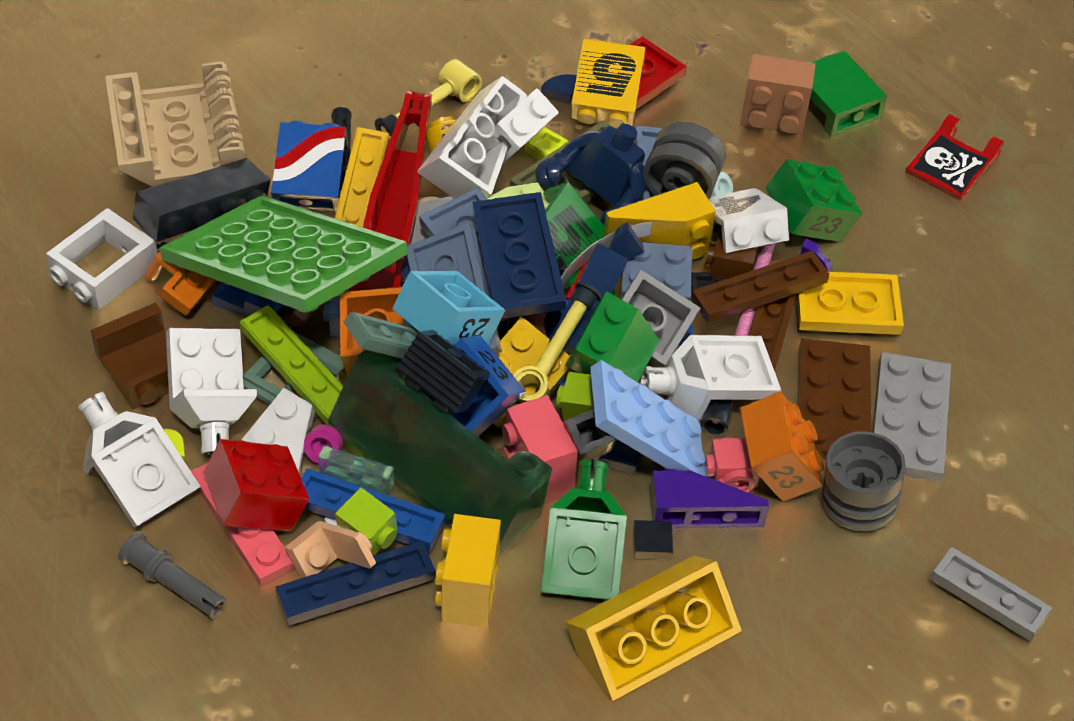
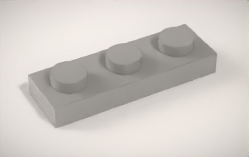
[930,547,1053,641]

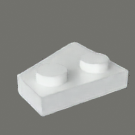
[242,388,315,477]

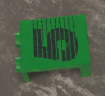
[543,182,605,288]

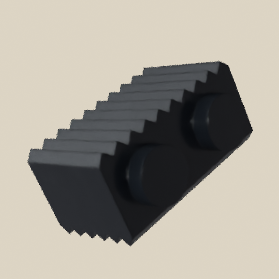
[397,330,490,414]

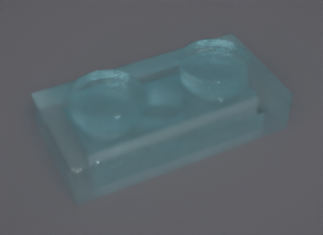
[318,446,394,496]

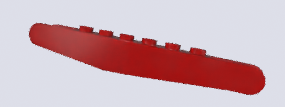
[339,90,432,348]

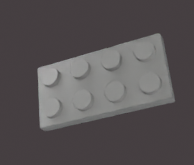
[873,352,951,482]

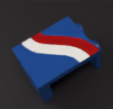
[271,121,348,212]

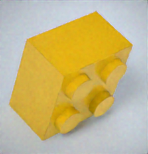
[435,514,501,628]

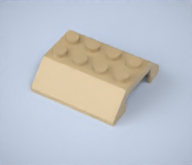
[105,62,246,187]

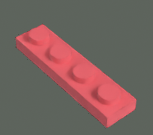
[191,463,295,587]

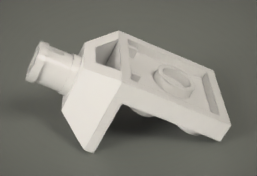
[166,328,257,456]
[639,335,781,422]
[77,392,201,528]

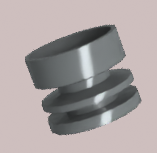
[821,432,906,531]

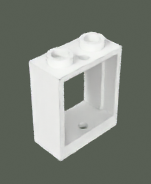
[46,208,157,310]

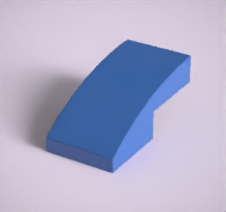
[212,282,284,316]

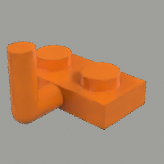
[145,251,217,316]

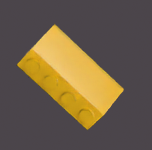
[565,555,742,701]

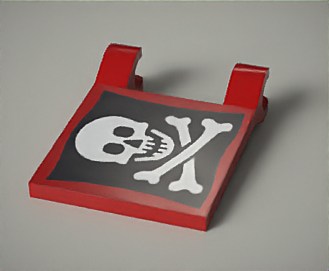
[905,114,1004,201]

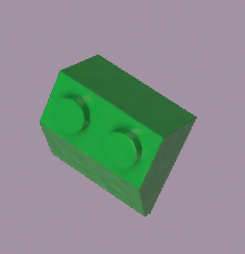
[565,291,659,382]

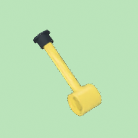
[375,59,482,136]
[513,281,602,404]

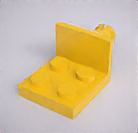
[469,316,572,444]

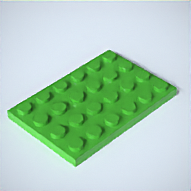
[159,195,408,313]

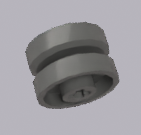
[643,122,726,199]

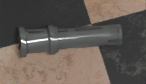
[118,532,227,619]

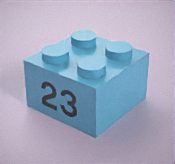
[392,271,505,345]

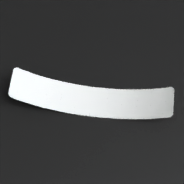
[561,222,652,286]

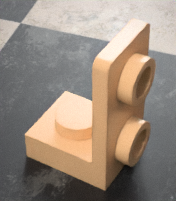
[284,521,376,578]

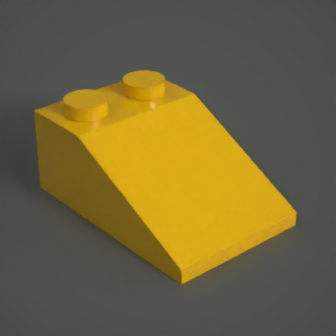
[604,182,716,259]

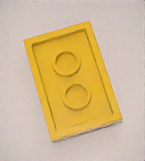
[796,271,904,335]

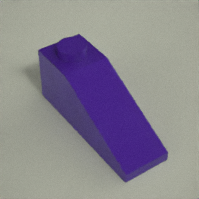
[650,469,769,529]

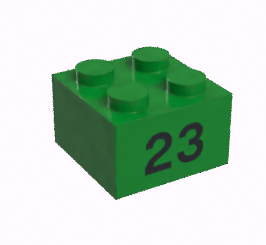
[765,159,862,242]

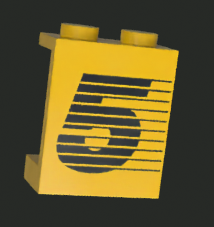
[571,39,645,128]

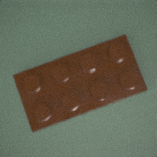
[798,338,871,460]

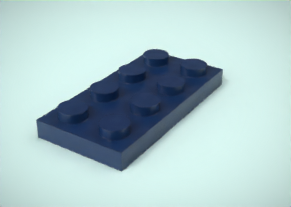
[472,192,566,319]

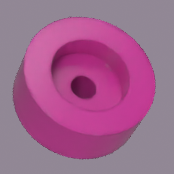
[304,425,343,464]

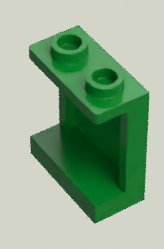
[810,50,887,137]

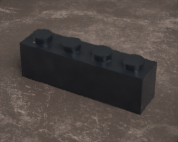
[133,158,271,242]

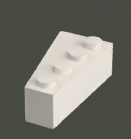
[417,76,527,199]

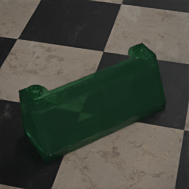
[328,349,553,556]

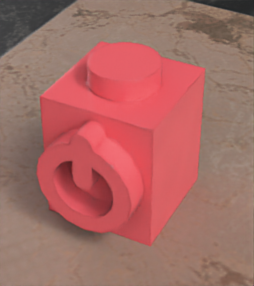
[704,437,760,492]

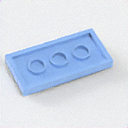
[591,360,706,476]

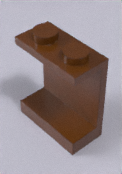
[91,302,169,410]

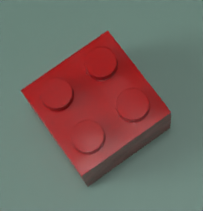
[203,439,310,531]

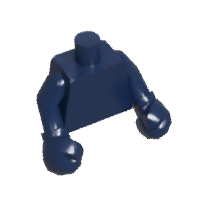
[535,124,646,226]

